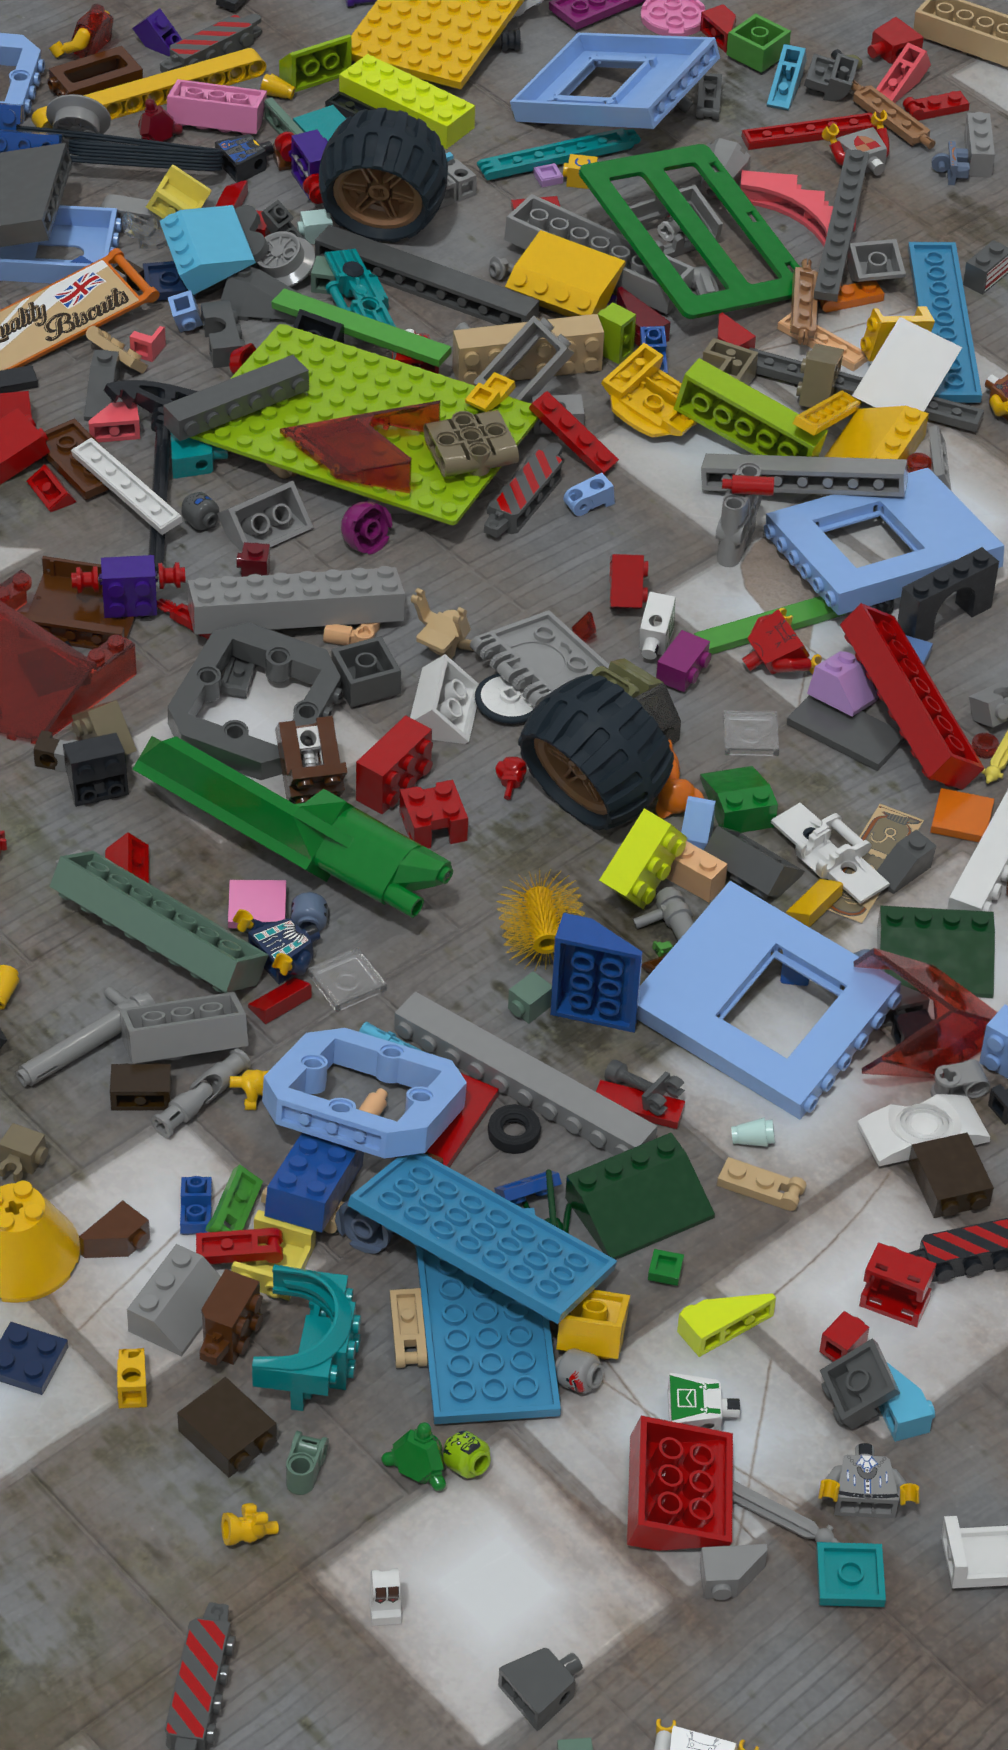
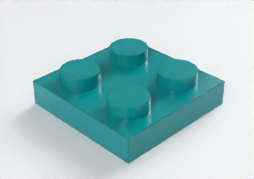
[816,1542,886,1607]

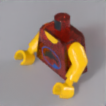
[49,4,114,58]

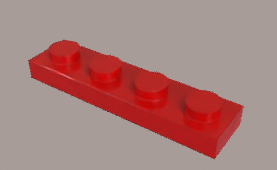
[528,391,619,475]

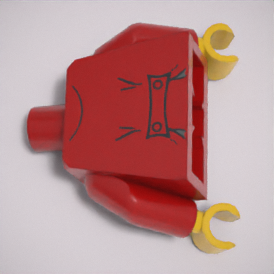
[742,608,822,674]

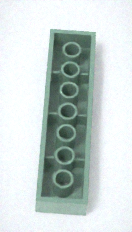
[49,851,268,993]

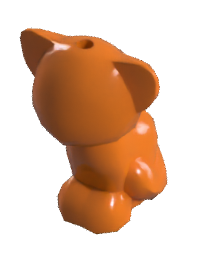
[656,740,704,819]

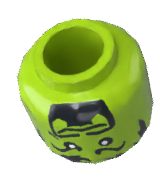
[443,1431,491,1479]

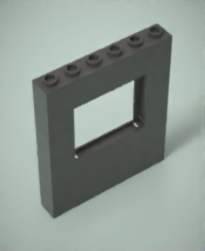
[0,143,72,247]

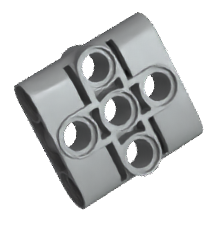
[715,462,762,567]

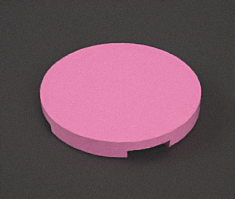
[641,0,705,36]

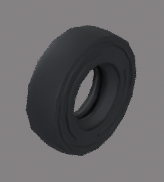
[487,1104,541,1154]

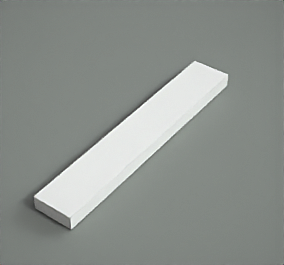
[71,438,183,535]

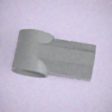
[691,266,719,295]

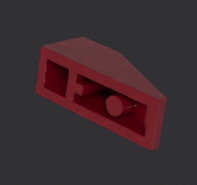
[617,287,671,347]

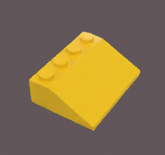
[505,230,626,317]
[824,405,929,463]

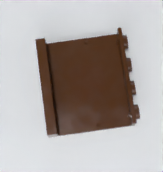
[18,556,136,654]

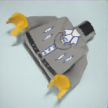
[818,1443,919,1518]

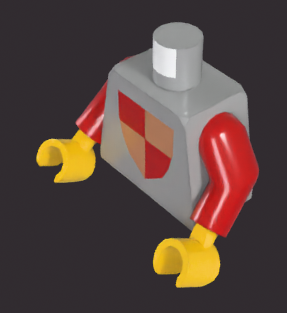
[822,110,890,176]

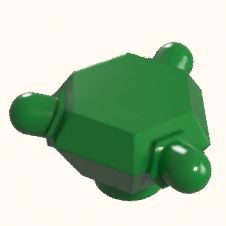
[381,1422,446,1491]

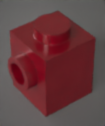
[237,542,270,577]

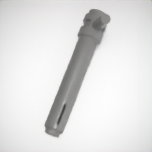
[633,887,694,941]
[16,987,156,1087]

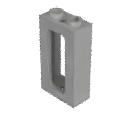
[474,315,574,403]

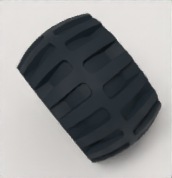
[319,108,448,242]
[518,674,674,830]

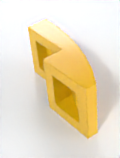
[465,372,516,412]

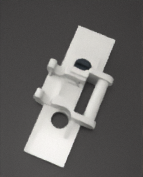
[771,803,890,904]

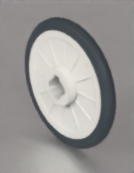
[475,674,535,724]

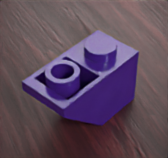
[132,8,182,57]

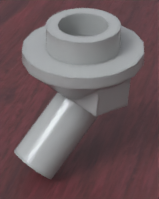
[488,257,515,280]

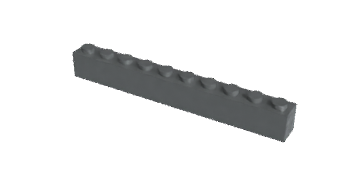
[315,225,539,325]

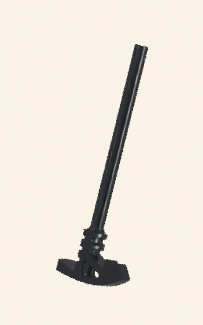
[104,380,198,574]

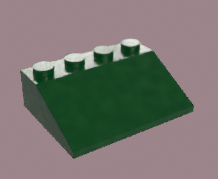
[877,905,995,998]
[565,1133,715,1260]

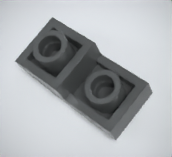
[261,200,306,240]

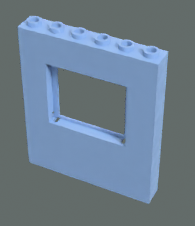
[510,32,720,129]
[764,467,1005,615]
[637,881,902,1120]

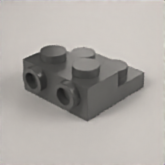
[820,1338,900,1430]

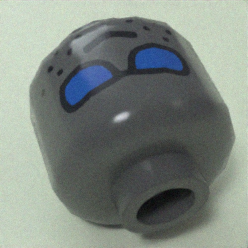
[181,492,219,530]

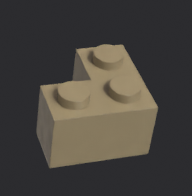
[703,338,758,386]
[796,344,844,408]
[72,700,137,756]

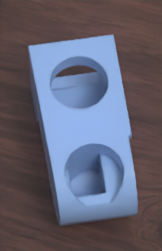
[563,473,615,516]

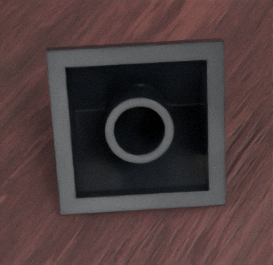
[293,309,344,344]

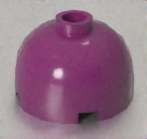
[341,501,392,554]

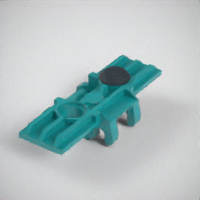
[324,249,396,327]

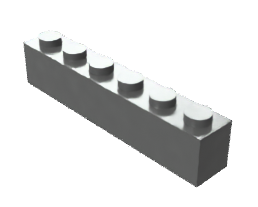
[163,355,309,441]

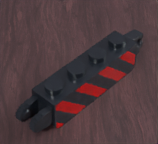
[909,1218,1008,1282]

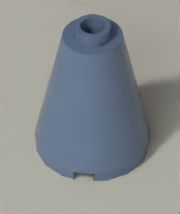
[335,1200,394,1254]

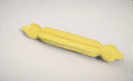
[981,730,1008,784]

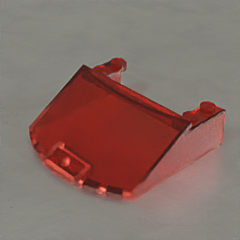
[0,570,137,744]

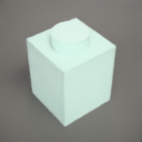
[297,209,333,244]

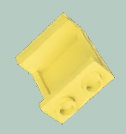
[146,165,211,219]
[231,1210,316,1301]

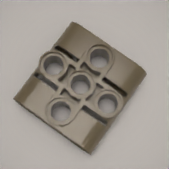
[423,410,519,477]

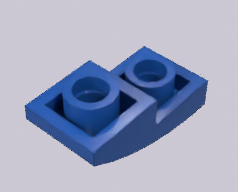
[640,326,668,374]
[180,1176,212,1234]

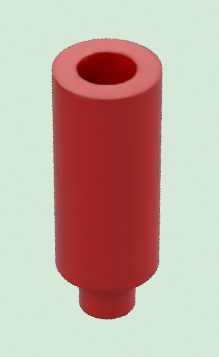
[722,475,774,496]

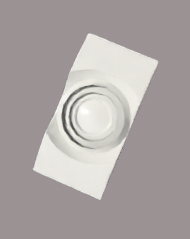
[857,1094,990,1166]

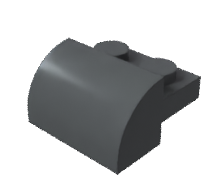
[804,53,859,101]

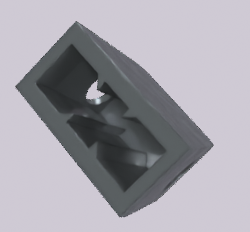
[498,1648,583,1731]

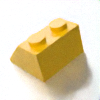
[556,1290,630,1359]

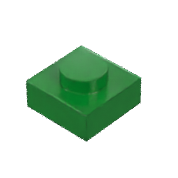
[648,1249,684,1286]

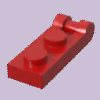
[903,91,970,121]
[196,1228,283,1264]

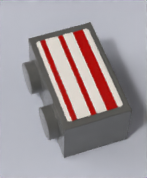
[963,240,1008,295]

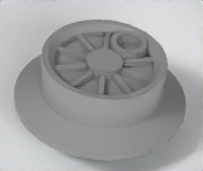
[46,94,111,145]
[252,231,316,287]

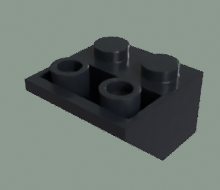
[63,733,129,807]

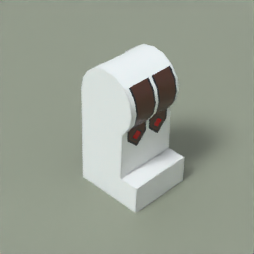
[369,1568,401,1626]

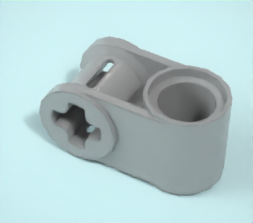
[930,1059,990,1099]

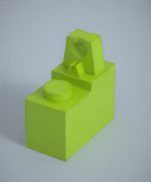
[598,302,636,364]

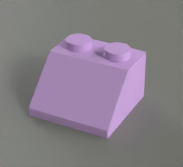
[807,651,879,717]

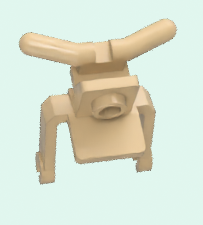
[411,588,474,659]

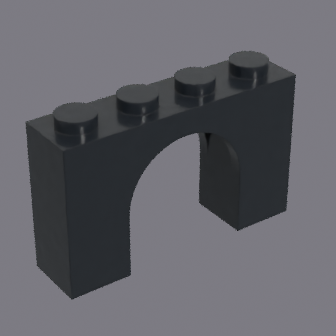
[898,547,999,641]

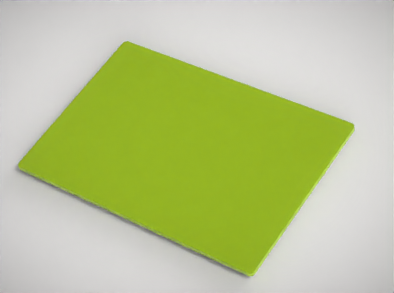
[190,324,539,525]

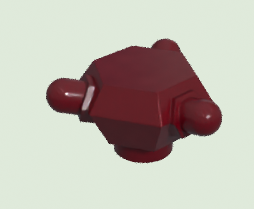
[138,98,183,142]

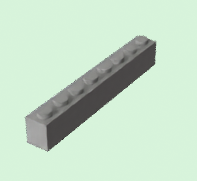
[701,453,908,497]

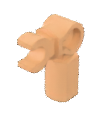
[323,623,380,646]

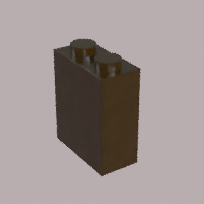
[908,1132,994,1218]
[177,1377,277,1478]

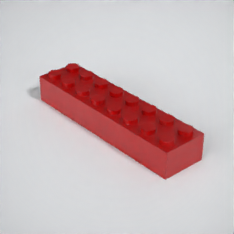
[840,603,985,790]

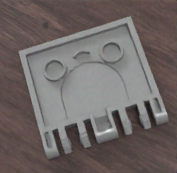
[470,610,609,708]

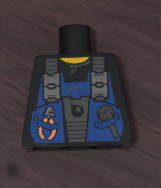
[215,134,274,183]

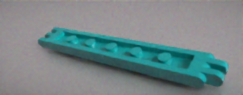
[477,128,641,180]

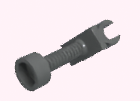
[604,1060,685,1116]

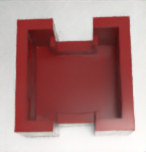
[399,780,468,849]
[859,1242,936,1327]

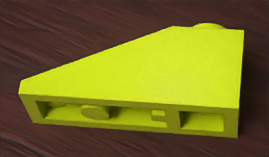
[677,1293,776,1357]

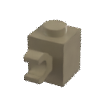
[0,1123,48,1182]

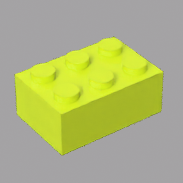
[599,808,688,909]

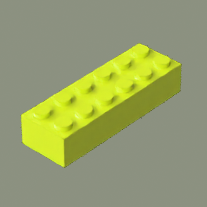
[339,54,475,149]

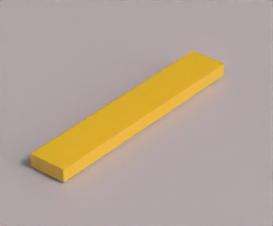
[792,390,862,436]

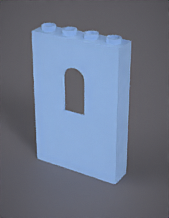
[0,205,122,283]

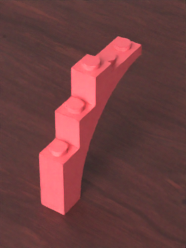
[740,170,856,247]

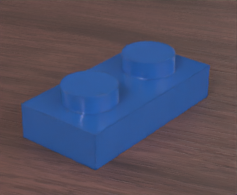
[494,1171,562,1204]

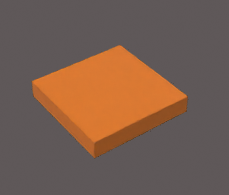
[930,788,995,842]

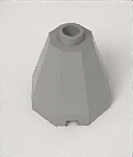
[701,138,750,198]

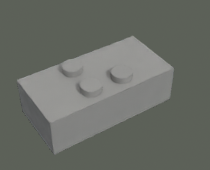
[119,992,249,1064]

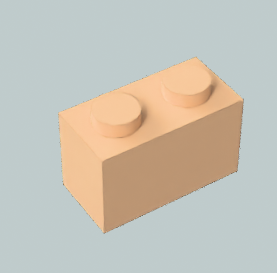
[666,841,727,902]

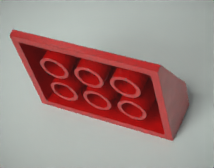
[627,1415,733,1551]

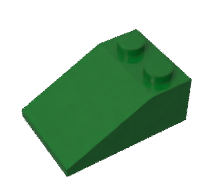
[700,766,778,833]

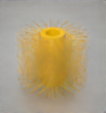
[496,869,585,971]

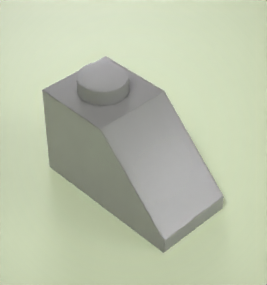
[700,1544,768,1600]

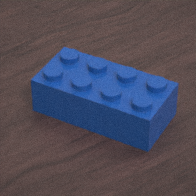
[264,1133,364,1233]

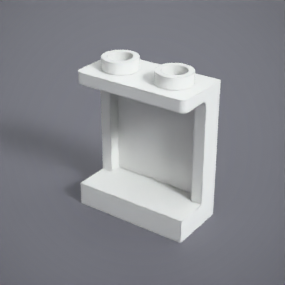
[941,1516,1008,1588]

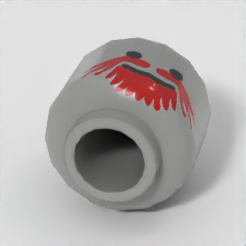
[555,1348,604,1394]

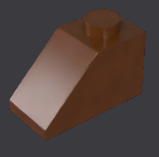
[79,1200,150,1258]

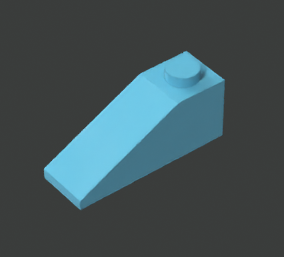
[767,44,807,111]
[878,1363,935,1442]

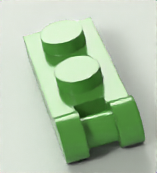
[205,1164,263,1232]

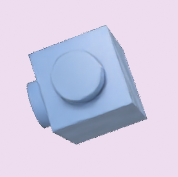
[168,290,203,332]

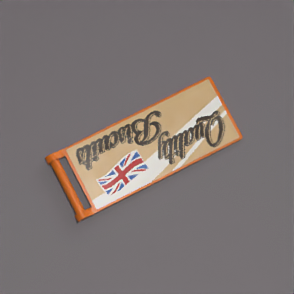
[0,248,160,371]

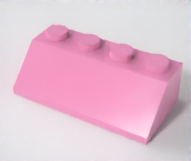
[167,79,267,135]

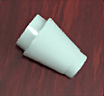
[731,1117,775,1147]

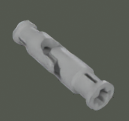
[151,1048,251,1138]

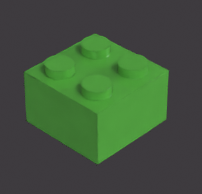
[726,13,791,73]

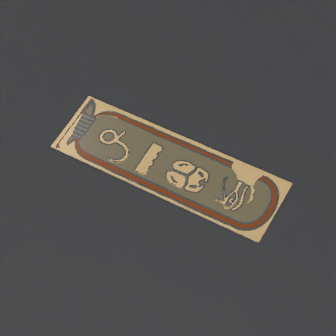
[828,804,924,923]

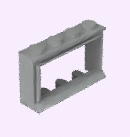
[610,185,723,257]

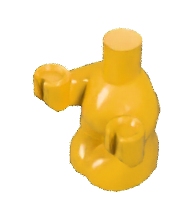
[229,1069,269,1110]
[221,1503,279,1546]

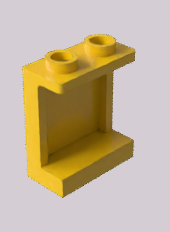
[860,306,935,361]

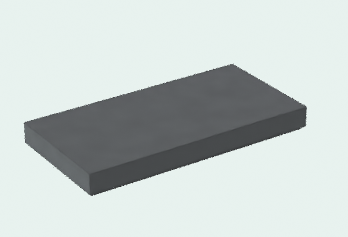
[786,695,906,771]

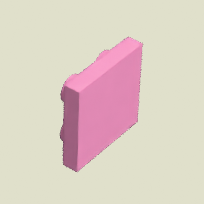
[228,880,286,928]

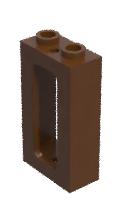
[47,46,143,97]

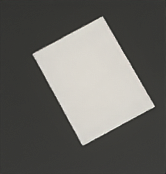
[852,317,962,412]

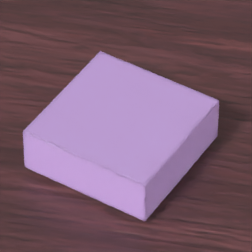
[533,163,563,188]

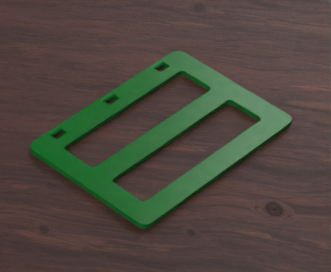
[579,144,800,319]

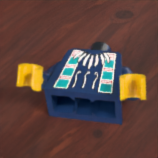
[232,909,320,984]

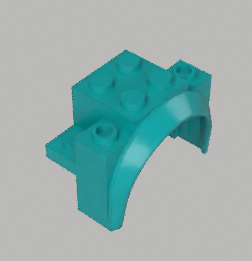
[252,1264,361,1411]

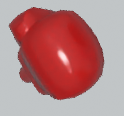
[496,757,527,800]

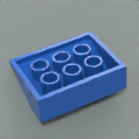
[550,913,643,1033]

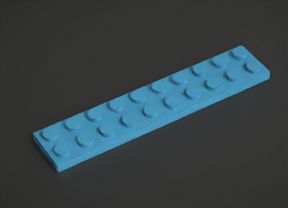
[908,242,982,403]

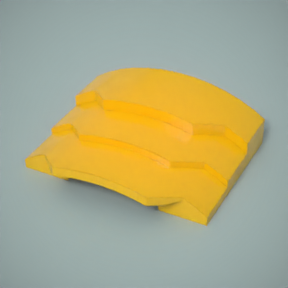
[601,343,697,438]

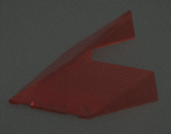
[280,400,441,494]
[853,948,997,1078]

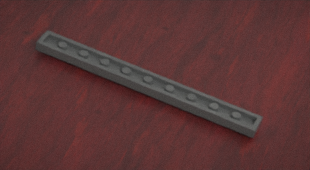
[813,149,869,302]
[749,348,984,432]

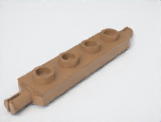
[851,80,936,149]
[790,258,818,345]

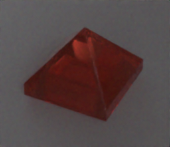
[572,611,597,643]

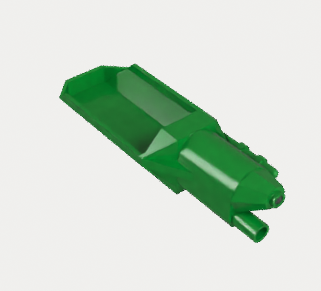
[133,736,453,918]

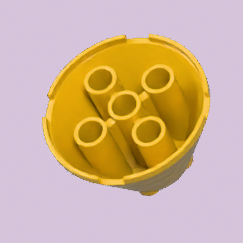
[0,1180,80,1303]

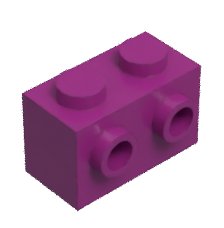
[656,630,712,692]

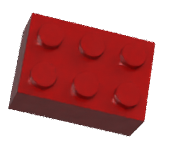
[356,715,433,815]

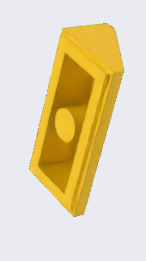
[786,879,843,927]

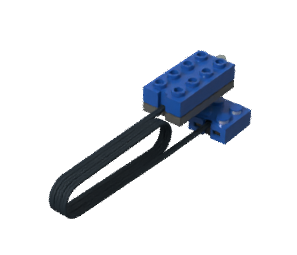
[0,103,223,171]

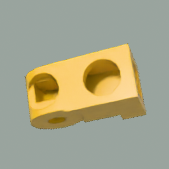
[117,1348,147,1408]

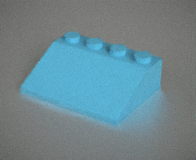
[160,205,256,295]

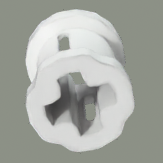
[657,215,683,242]

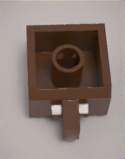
[199,1269,263,1366]

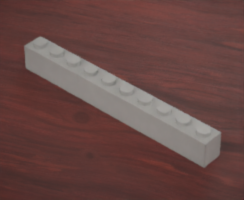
[394,992,657,1155]

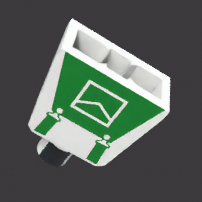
[639,592,676,660]
[668,1373,740,1431]

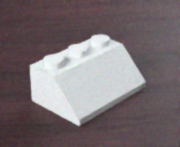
[410,654,479,744]

